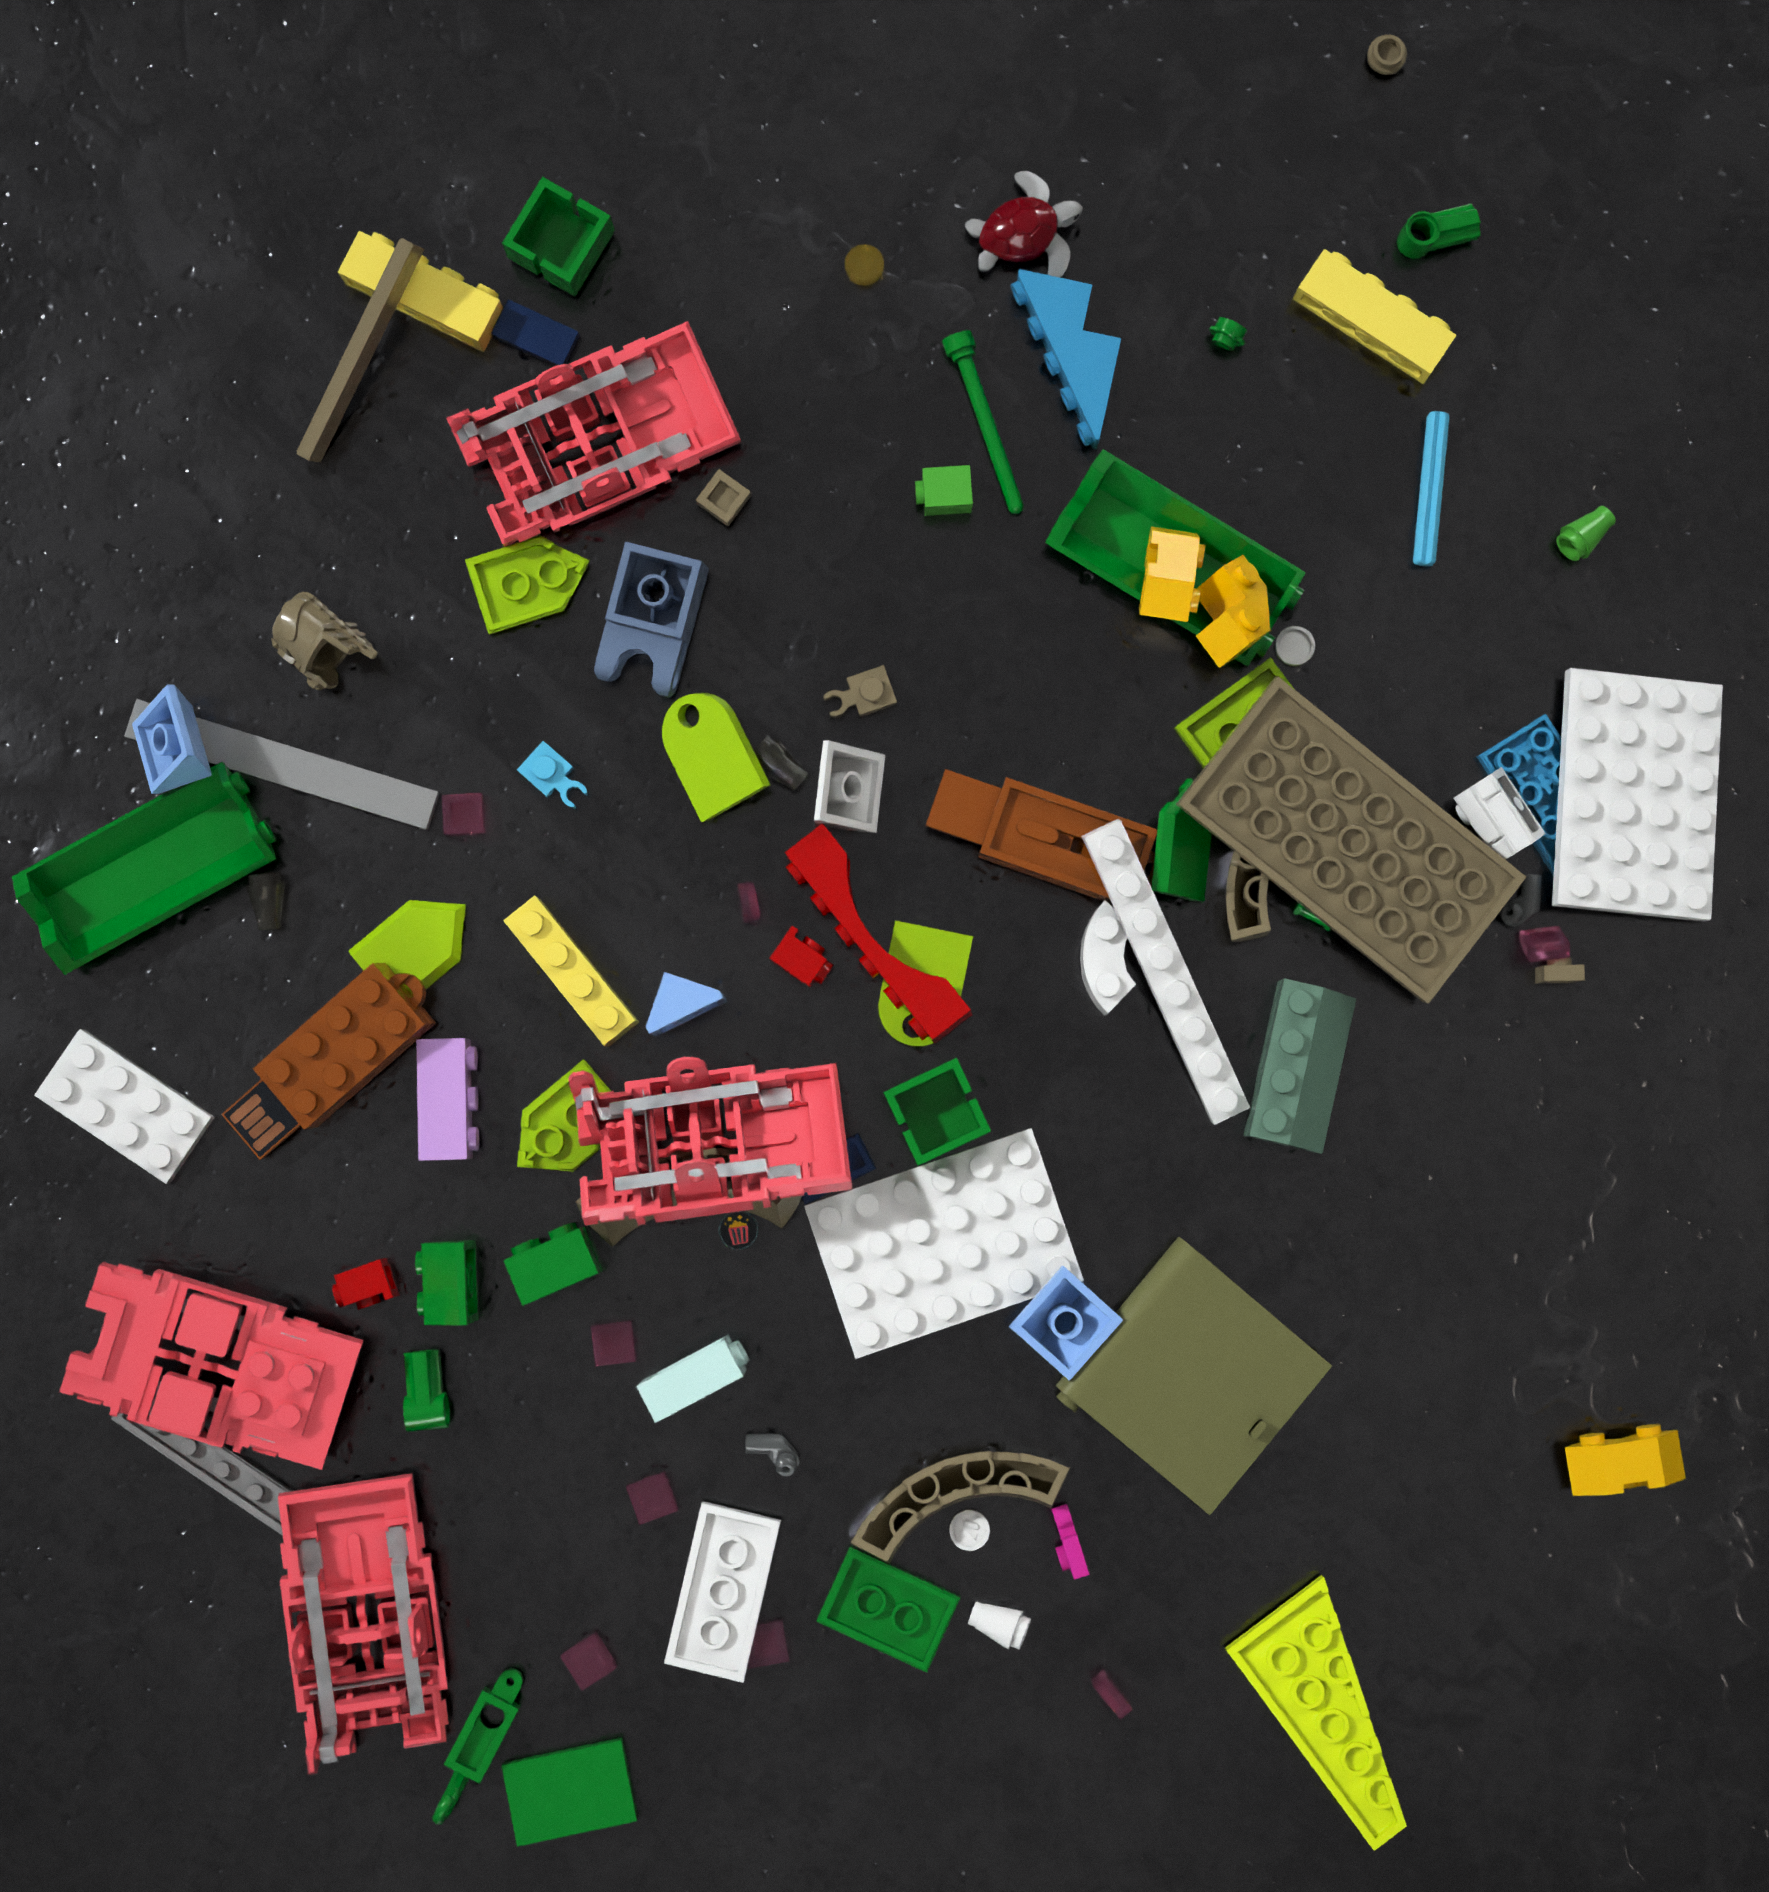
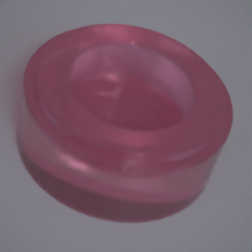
[737,881,760,923]

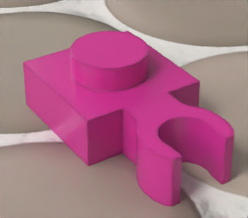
[1051,1504,1090,1580]

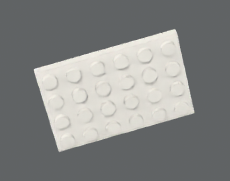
[1552,668,1723,922]
[804,1128,1084,1359]

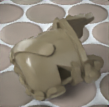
[271,592,378,691]

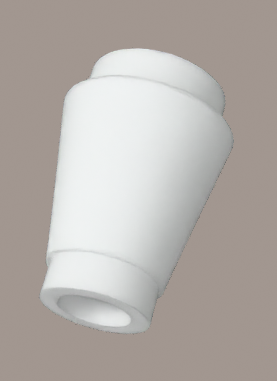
[968,1601,1031,1650]

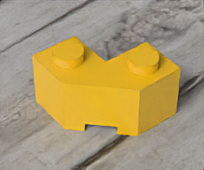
[1139,526,1205,622]
[1196,555,1271,668]
[1565,1424,1686,1496]

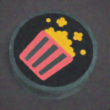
[718,1211,759,1250]

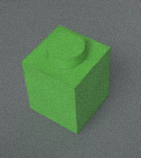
[915,465,973,516]

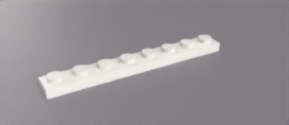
[1082,819,1250,1125]

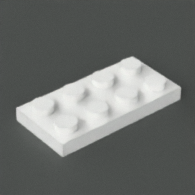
[34,1029,215,1184]
[664,1501,781,1683]

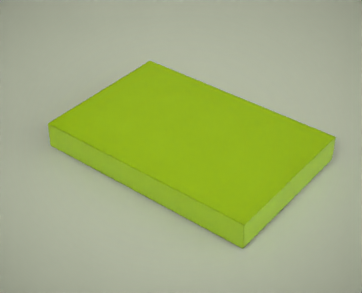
[1174,657,1294,769]

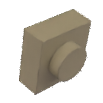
[696,469,751,526]
[1535,957,1585,984]

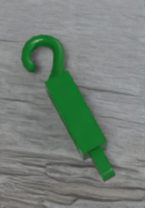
[432,1668,523,1825]

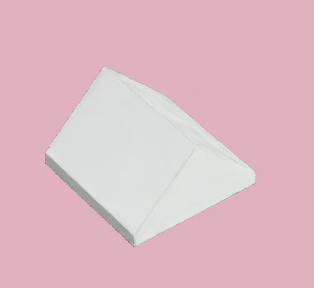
[814,740,885,833]

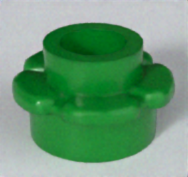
[1209,317,1247,351]

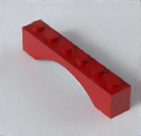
[785,823,972,1044]

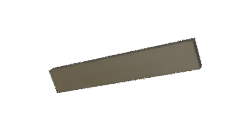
[296,238,425,462]

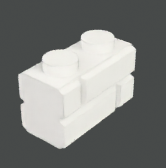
[1454,767,1546,860]

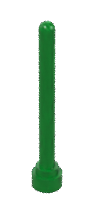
[942,330,1024,514]

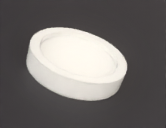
[1275,626,1315,666]
[949,1509,990,1551]

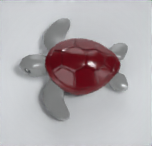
[965,171,1083,278]

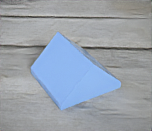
[132,684,212,794]
[646,972,727,1037]
[1009,1266,1123,1381]

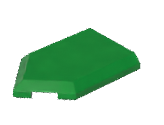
[1151,778,1212,902]

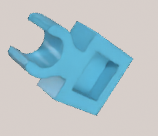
[517,741,588,809]

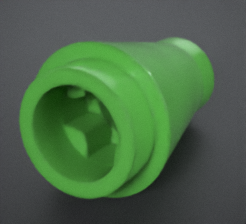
[1556,506,1616,561]

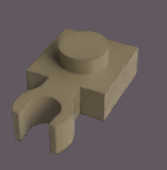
[824,665,897,718]

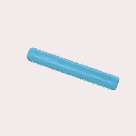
[1413,411,1450,567]

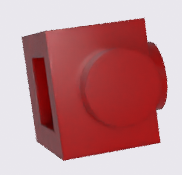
[769,926,834,988]
[332,1258,400,1310]

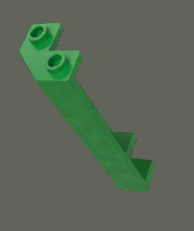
[1045,449,1306,667]
[12,761,276,975]

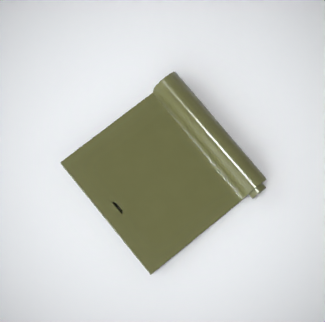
[1055,1237,1332,1515]

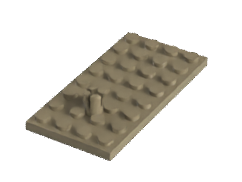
[1176,676,1526,1004]

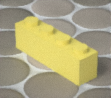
[338,231,503,352]
[1293,249,1456,384]
[503,895,639,1047]

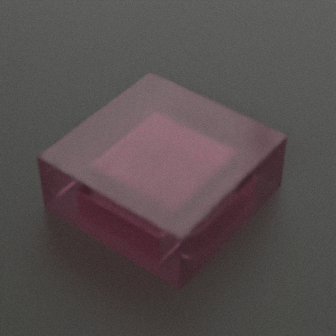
[442,793,486,836]
[1519,926,1570,962]
[591,1320,637,1366]
[626,1471,679,1525]
[748,1619,790,1669]
[560,1631,618,1691]
[1091,1670,1133,1720]

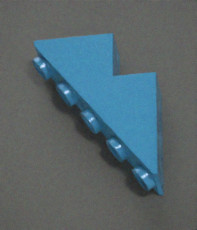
[1011,269,1121,450]

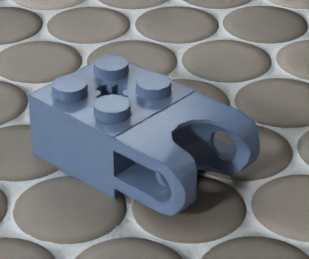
[594,542,709,698]

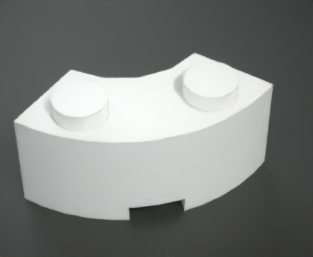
[1080,900,1136,1016]

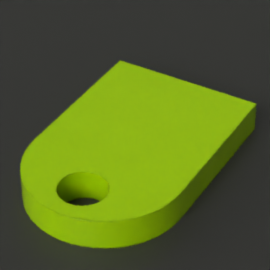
[662,693,770,822]
[878,920,973,1047]

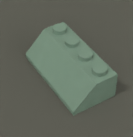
[1243,978,1356,1154]

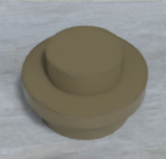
[1367,35,1407,75]

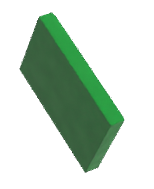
[816,1545,960,1673]
[501,1737,638,1847]

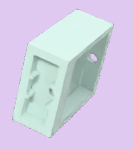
[636,1334,750,1423]

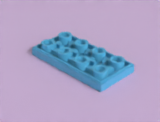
[1477,714,1561,876]

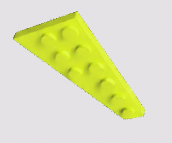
[1225,1575,1406,1851]

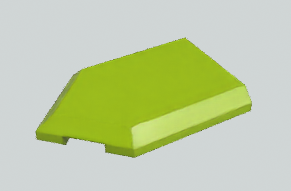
[465,536,590,635]
[349,900,466,995]
[517,1059,611,1172]

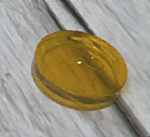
[845,244,884,285]

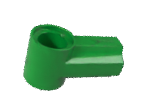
[1397,204,1481,259]
[403,1349,450,1432]

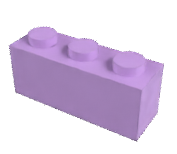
[416,1038,479,1161]

